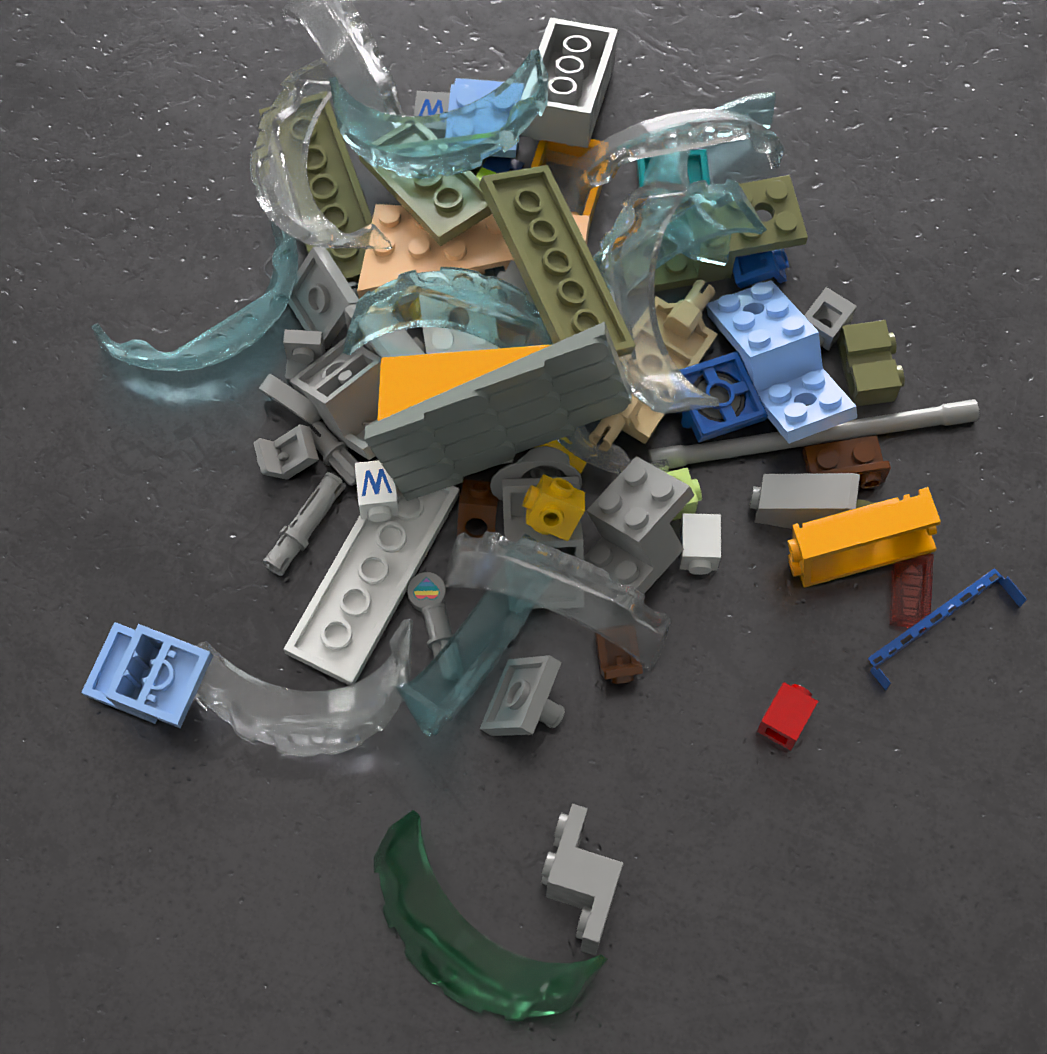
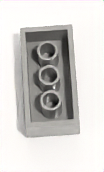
[518,18,618,148]

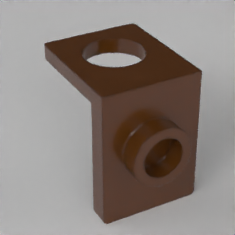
[457,480,499,546]

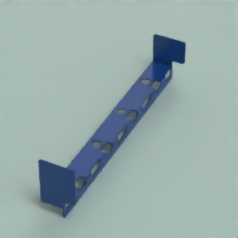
[868,569,1027,690]

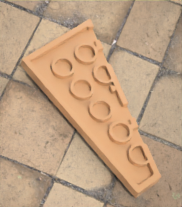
[357,204,590,300]

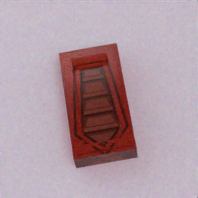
[889,553,934,629]

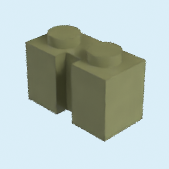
[837,320,905,407]

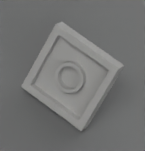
[283,246,361,349]
[480,655,564,736]

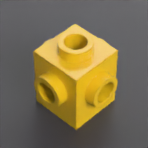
[522,474,585,541]

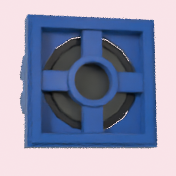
[669,351,768,442]

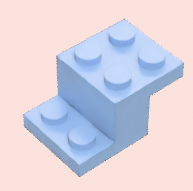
[81,622,213,728]

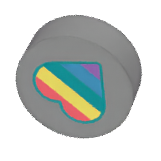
[407,572,446,612]

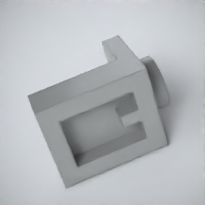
[283,329,326,382]

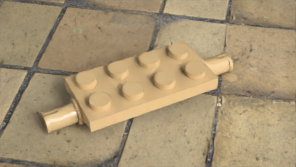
[589,280,718,451]

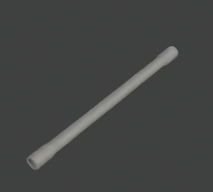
[648,399,979,470]

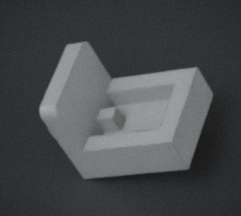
[254,424,319,480]

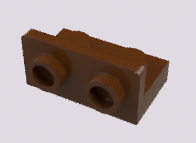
[803,435,891,489]

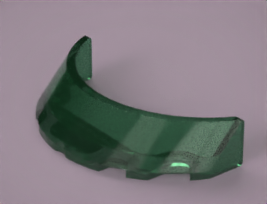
[374,810,608,1021]

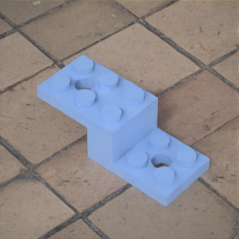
[706,280,857,444]

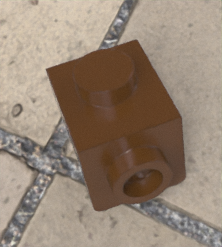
[594,622,643,684]

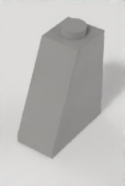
[749,473,860,529]

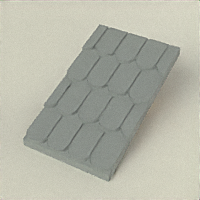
[364,322,632,501]

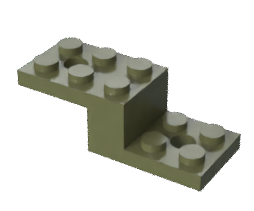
[611,175,808,297]

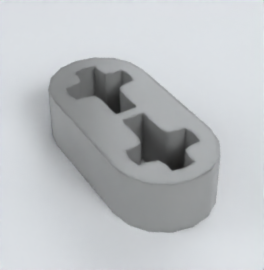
[259,373,322,427]

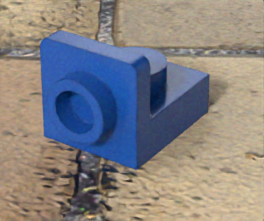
[733,249,789,289]

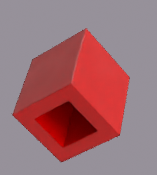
[757,682,818,751]

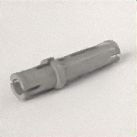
[262,472,346,576]

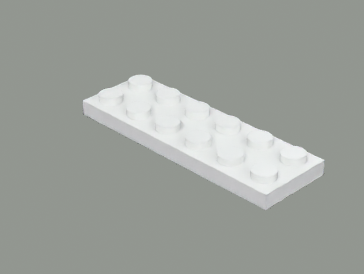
[284,486,460,687]

